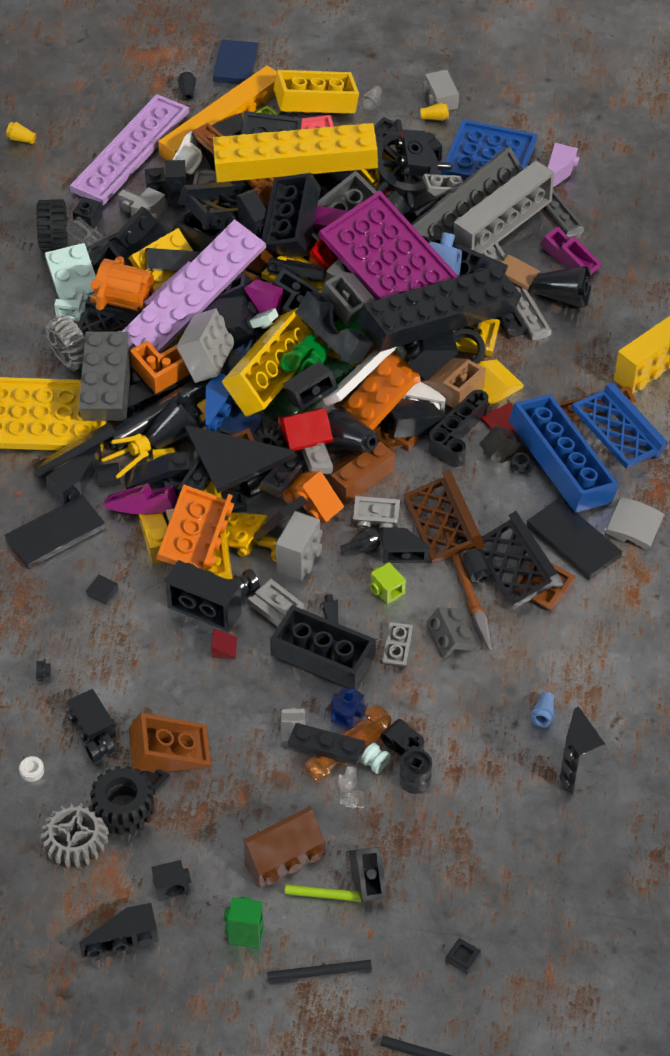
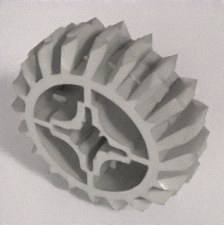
[46,315,85,372]
[40,803,109,868]

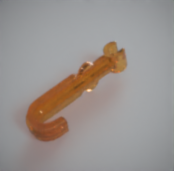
[305,705,392,783]

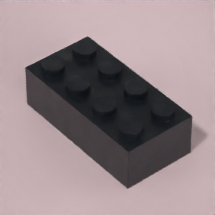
[270,605,376,690]

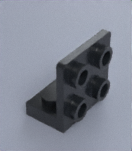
[115,206,173,254]

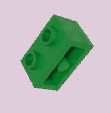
[224,897,264,949]

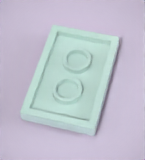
[45,243,96,301]

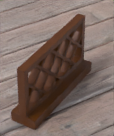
[403,469,485,564]

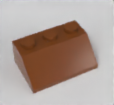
[323,441,395,505]

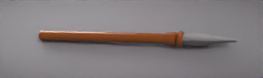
[437,507,492,651]

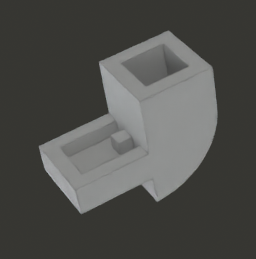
[118,187,166,219]

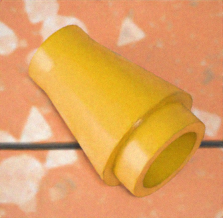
[420,102,449,121]
[6,122,36,144]

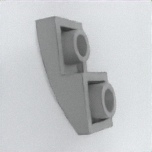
[383,622,413,667]

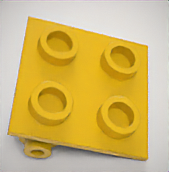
[226,513,268,557]

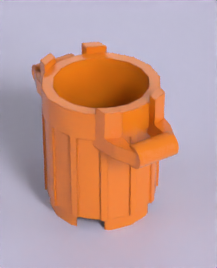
[90,257,154,311]

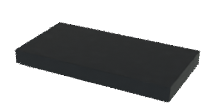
[5,495,106,569]
[526,498,623,580]

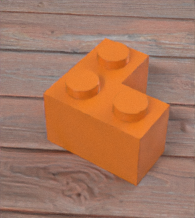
[130,340,190,394]
[283,470,344,523]

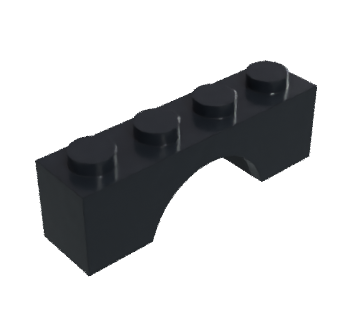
[296,291,373,364]

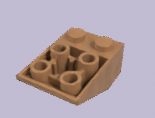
[420,358,486,408]

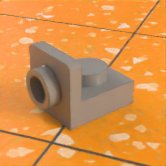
[281,708,305,747]

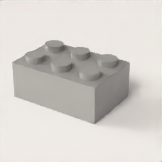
[177,308,234,383]

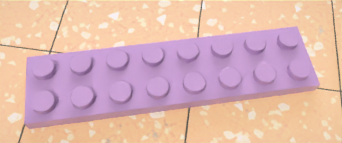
[70,94,189,205]
[122,219,266,354]

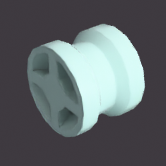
[360,743,391,774]

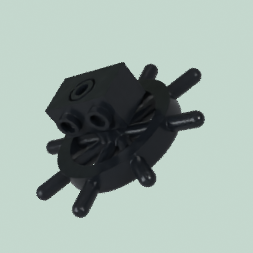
[372,119,453,210]

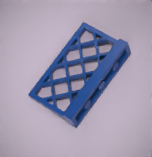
[571,382,668,469]

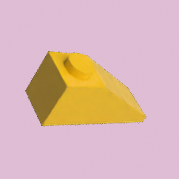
[138,513,168,565]

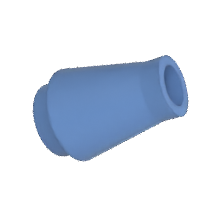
[530,692,554,728]

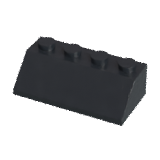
[261,173,321,257]

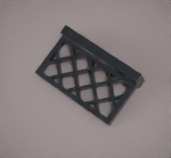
[77,296,142,333]
[474,511,563,609]

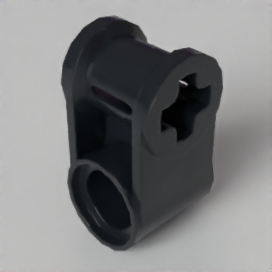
[380,719,425,757]

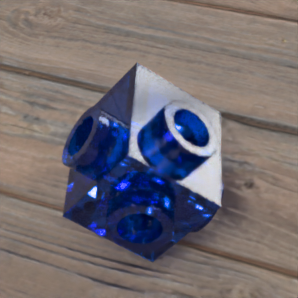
[330,687,367,730]

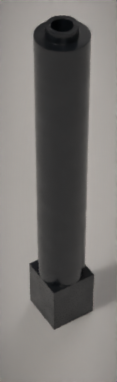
[106,349,242,451]

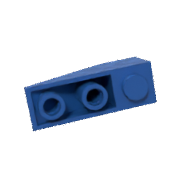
[206,373,235,432]

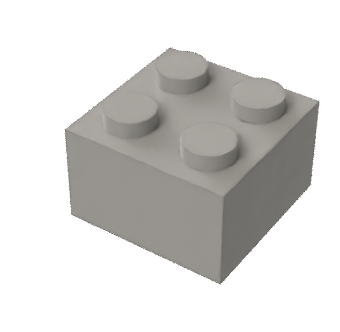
[276,511,322,581]

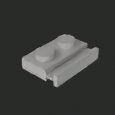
[248,579,304,627]

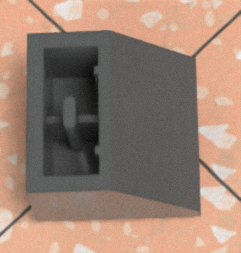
[321,272,376,326]

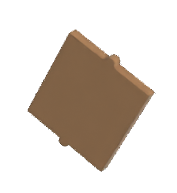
[501,254,540,290]

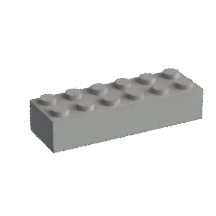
[454,161,554,254]

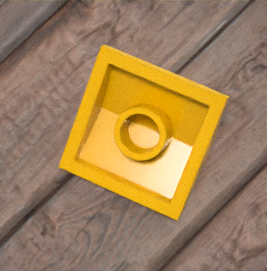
[478,359,524,407]

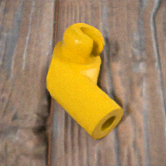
[257,536,278,562]

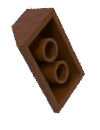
[244,806,325,888]

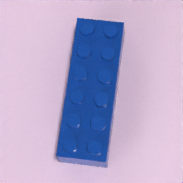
[508,394,619,513]

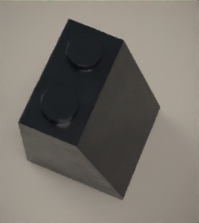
[201,295,257,349]

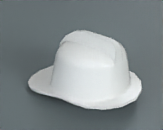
[173,131,202,175]

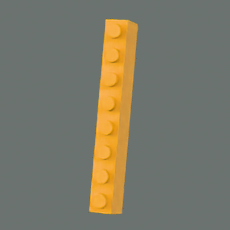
[158,65,277,161]

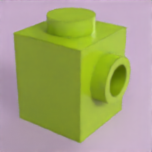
[370,562,406,604]

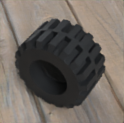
[36,199,68,251]
[90,766,154,835]

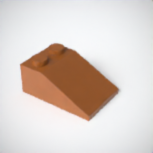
[129,713,211,773]

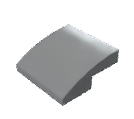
[604,497,664,551]

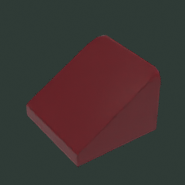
[211,629,237,658]

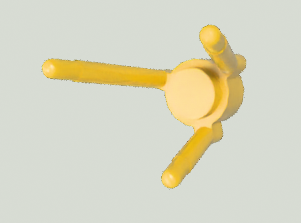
[101,433,151,479]

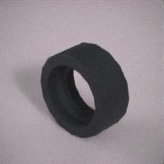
[453,329,486,364]

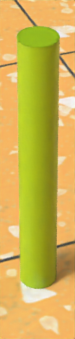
[285,884,361,902]

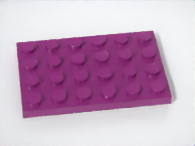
[318,191,459,300]

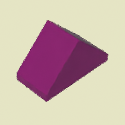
[244,279,283,315]

